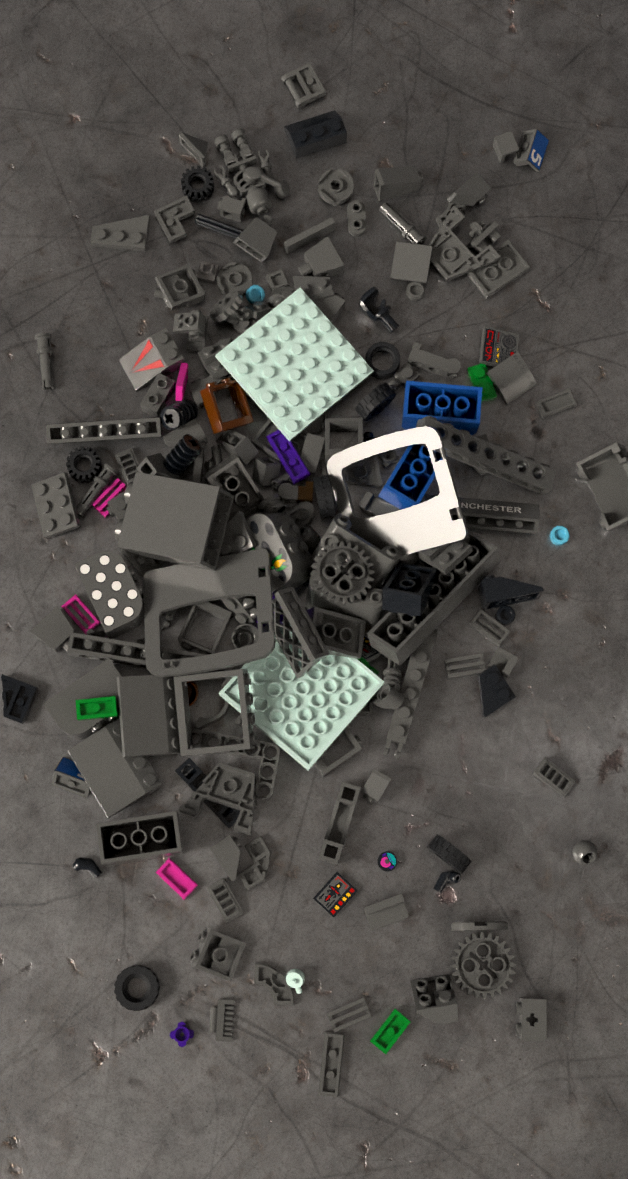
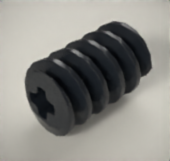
[160,399,198,430]
[163,434,202,475]

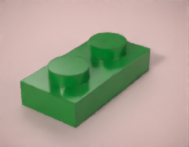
[467,364,497,403]
[76,696,118,721]
[370,1009,411,1054]

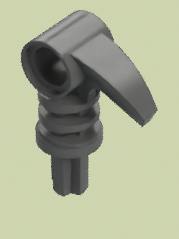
[370,658,404,710]

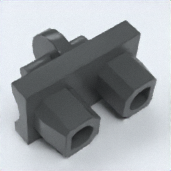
[466,221,501,253]

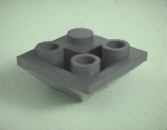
[410,974,458,1024]

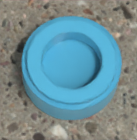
[246,285,265,304]
[550,526,570,546]

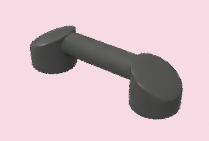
[243,166,290,198]

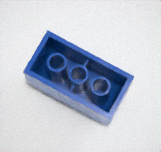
[402,381,482,435]
[378,444,447,509]

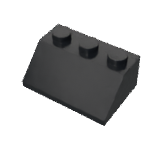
[284,110,347,159]

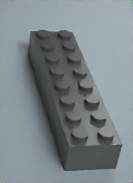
[367,530,501,665]

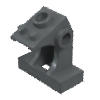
[173,310,208,353]

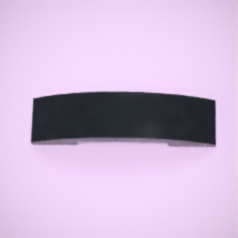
[175,757,240,828]

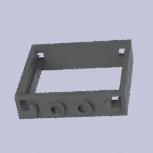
[174,669,257,756]

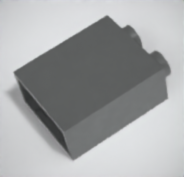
[115,472,234,571]

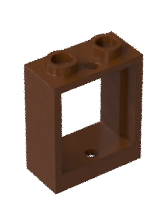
[200,377,254,434]

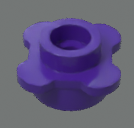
[170,1022,194,1047]

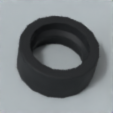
[365,342,400,379]

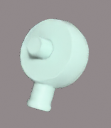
[286,969,305,994]

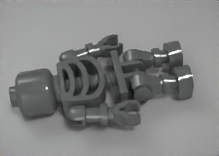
[214,128,274,215]

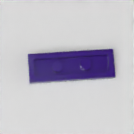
[266,430,310,484]

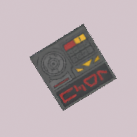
[479,327,520,367]

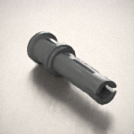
[379,202,427,245]
[35,333,55,390]
[76,464,119,518]

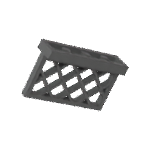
[268,587,330,679]

